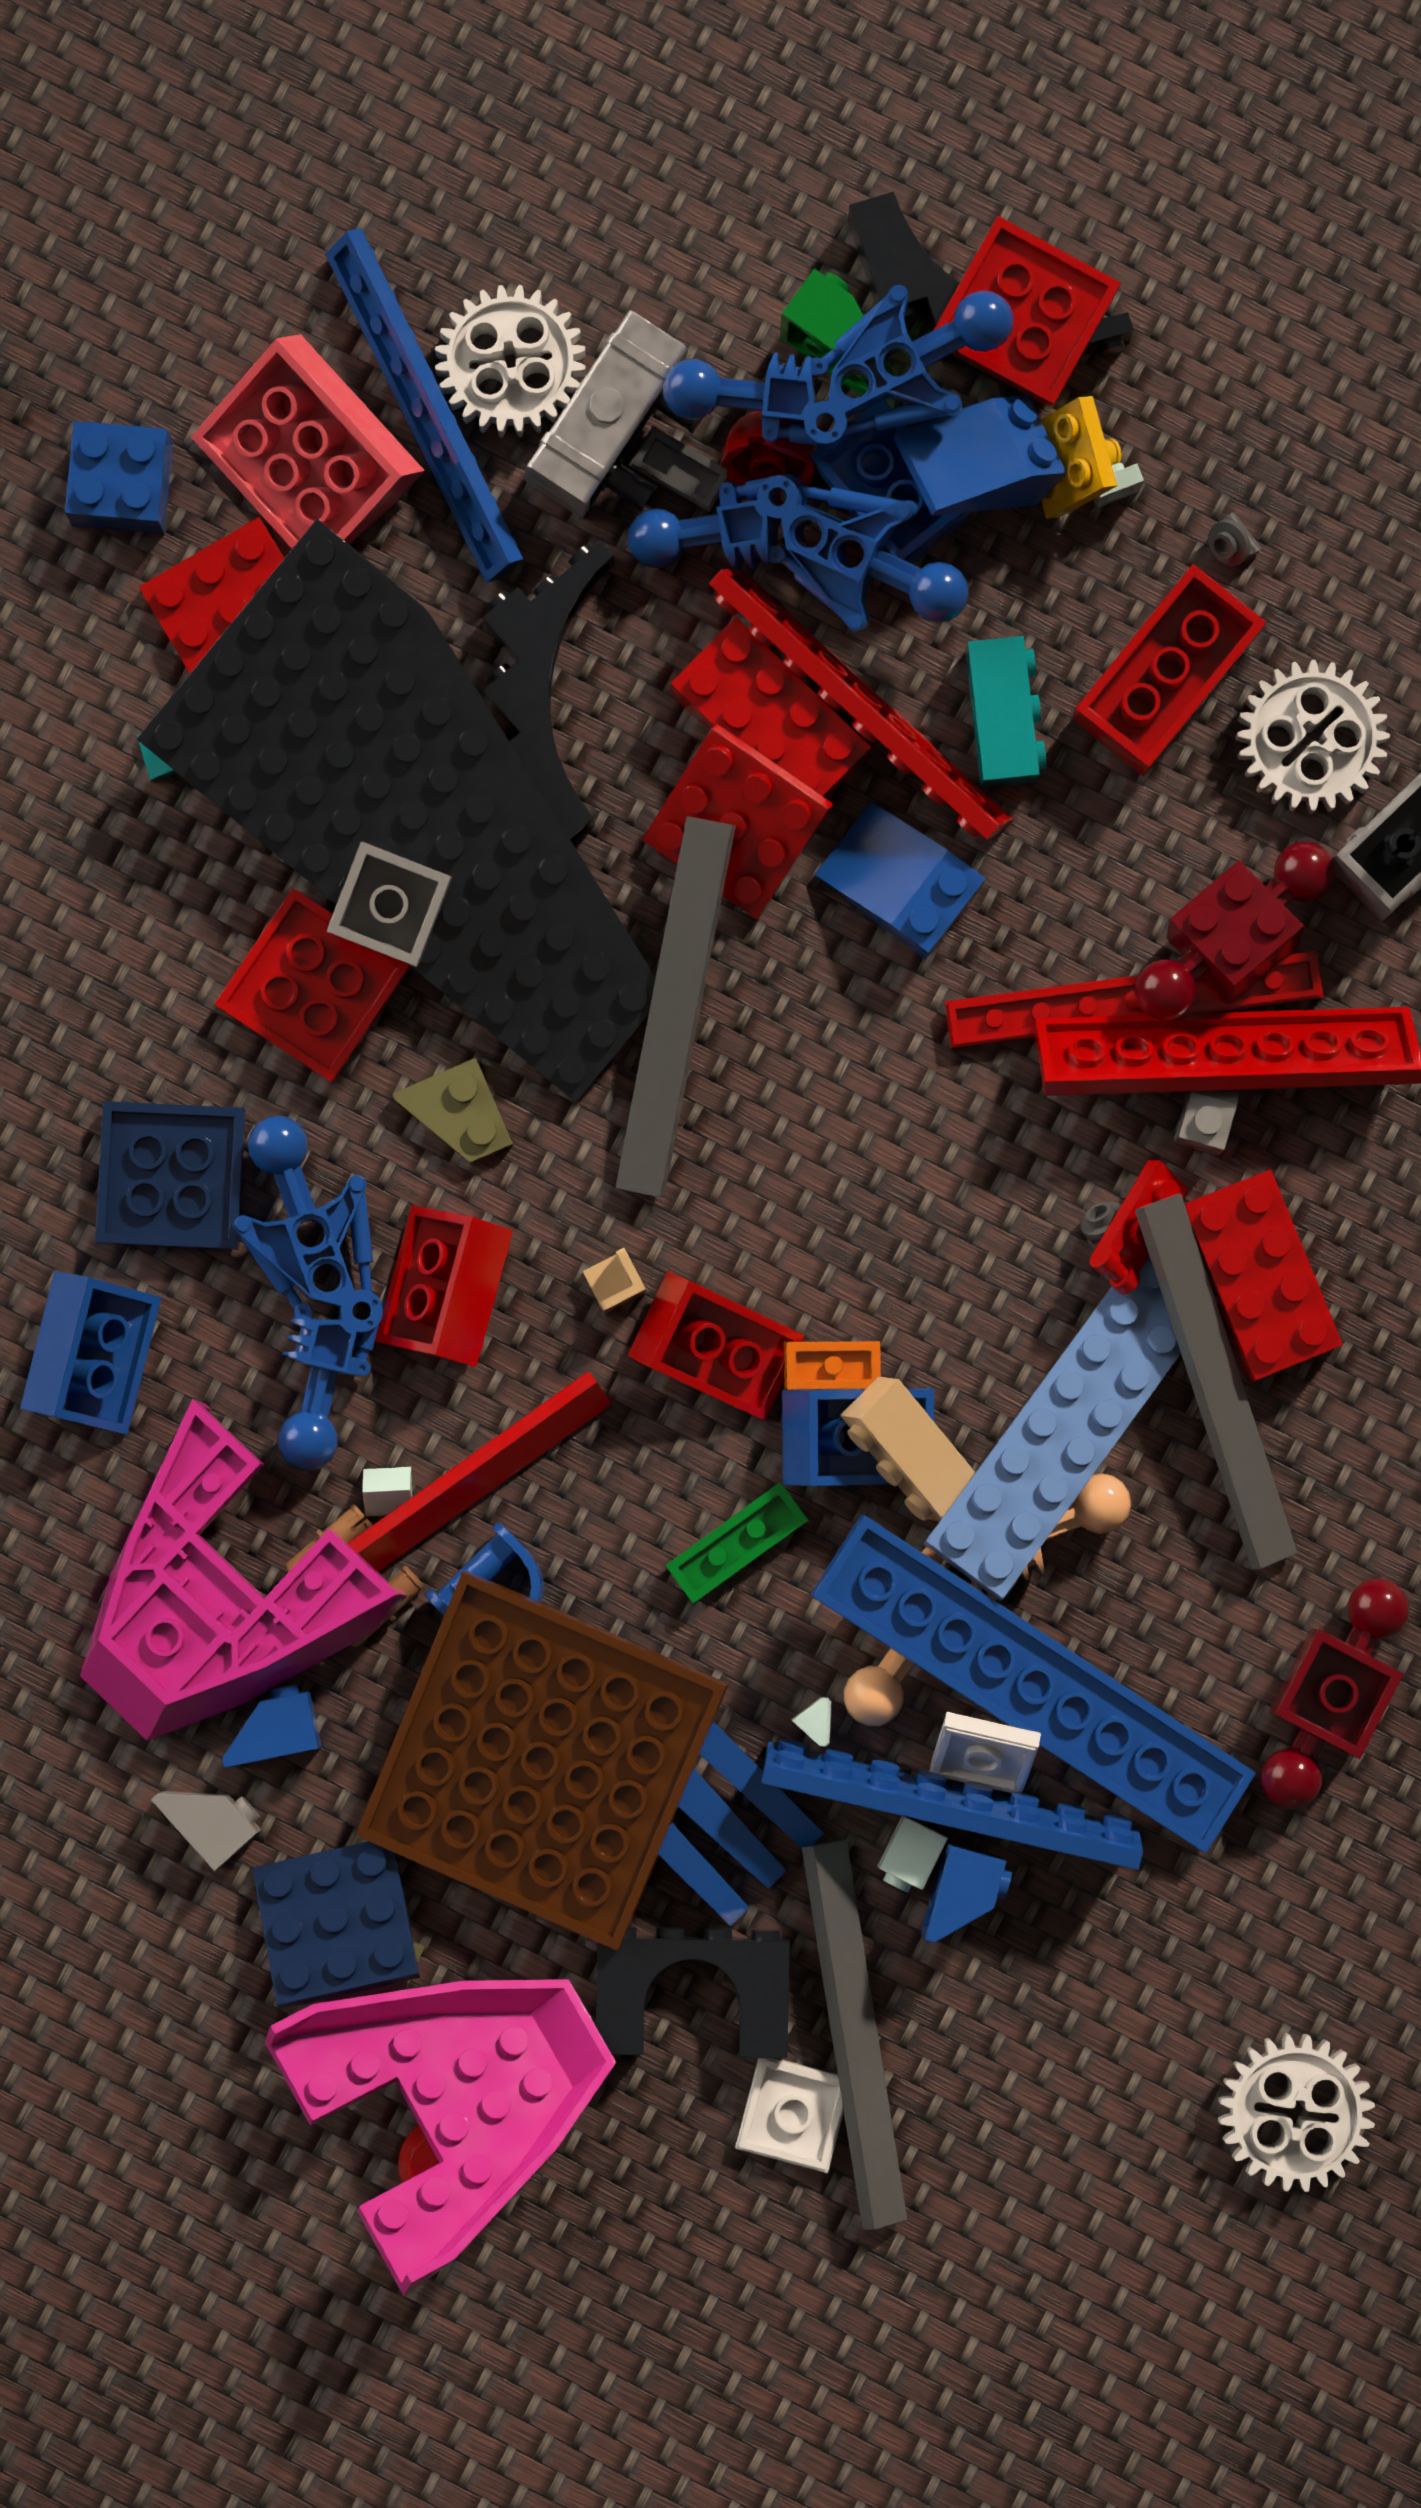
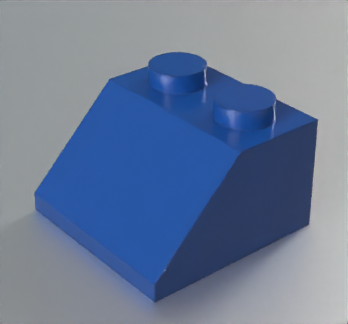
[920,1841,1012,1943]

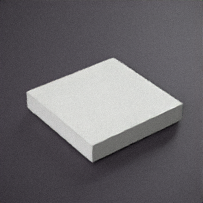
[929,1712,1041,1793]
[735,2058,844,2173]

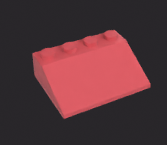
[191,334,425,548]

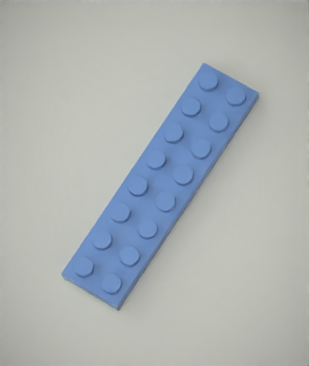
[923,1256,1218,1601]

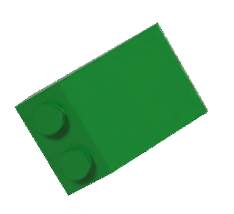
[780,268,899,409]

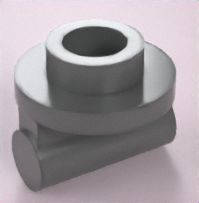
[1208,512,1262,566]
[1081,1202,1121,1252]

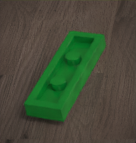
[665,1482,808,1603]

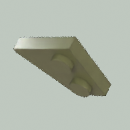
[393,1058,514,1164]

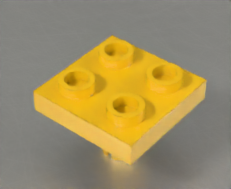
[1040,396,1122,519]

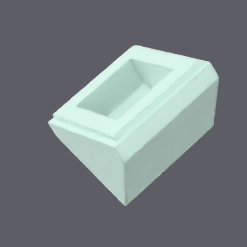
[363,1467,412,1517]
[791,1697,831,1746]

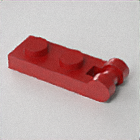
[1090,1160,1188,1295]

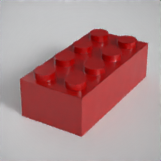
[1071,564,1267,777]
[670,617,871,799]
[1185,1169,1343,1383]

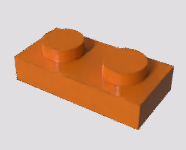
[784,1341,881,1390]

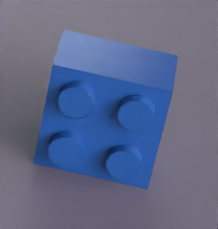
[65,421,173,534]

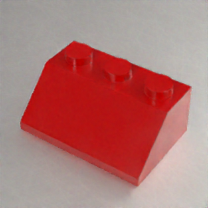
[375,1205,513,1367]

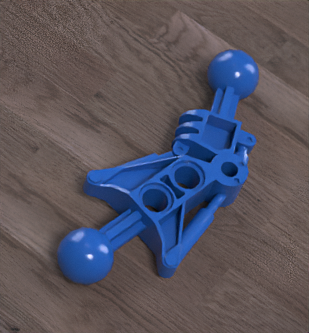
[663,285,1014,449]
[627,474,969,631]
[233,1115,383,1471]

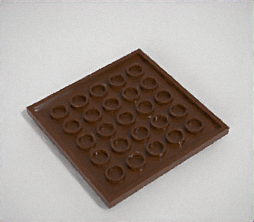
[356,1570,729,1951]

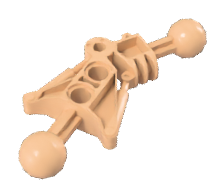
[844,1473,1131,1726]

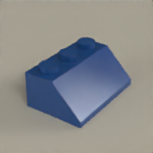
[20,1271,162,1435]

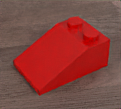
[627,1270,805,1421]

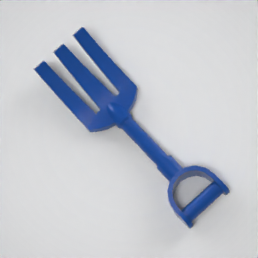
[424,1521,824,1926]

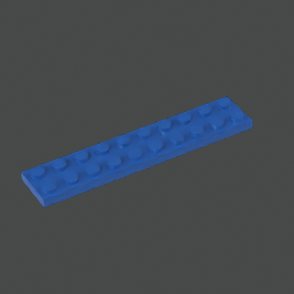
[809,1514,1256,1853]

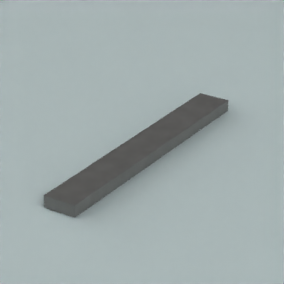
[615,816,736,1197]
[1135,1194,1297,1569]
[802,1839,908,2230]

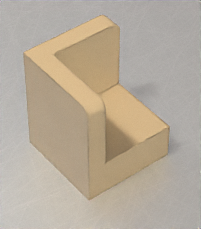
[583,1248,646,1314]

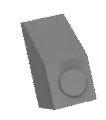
[1173,1089,1240,1155]
[151,1791,261,1871]

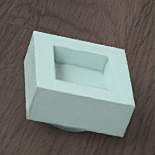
[1093,463,1144,508]

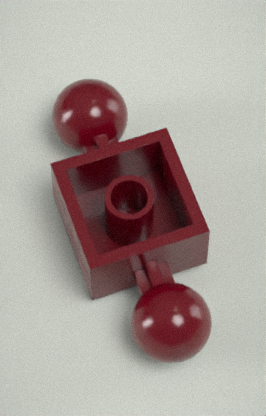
[1135,841,1335,1020]
[1261,1578,1409,1809]

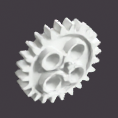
[435,285,586,437]
[1235,660,1390,814]
[1218,2033,1375,2192]

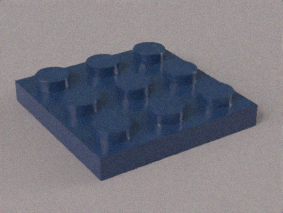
[95,1101,246,1250]
[252,1841,421,2009]

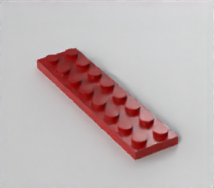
[709,568,1013,839]
[1035,1007,1421,1096]

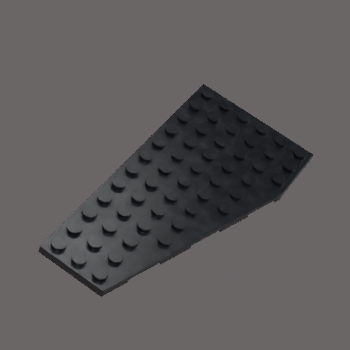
[137,518,656,1103]

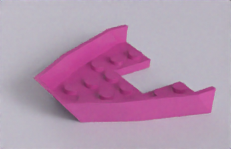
[80,1399,407,1741]
[265,1979,616,2296]

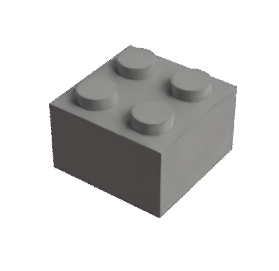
[327,842,452,966]

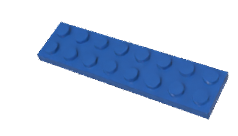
[761,1739,1143,1870]

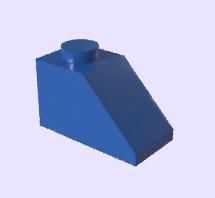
[222,1684,322,1768]

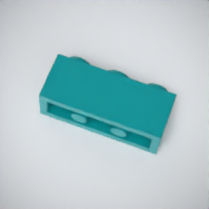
[965,636,1046,788]

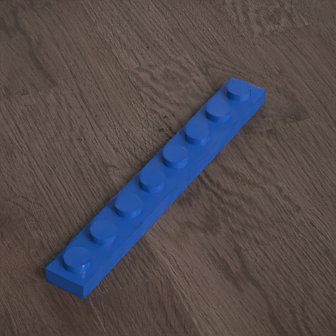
[325,228,523,583]

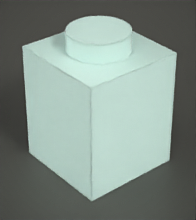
[878,1816,948,1893]

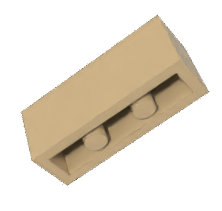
[840,1376,975,1521]

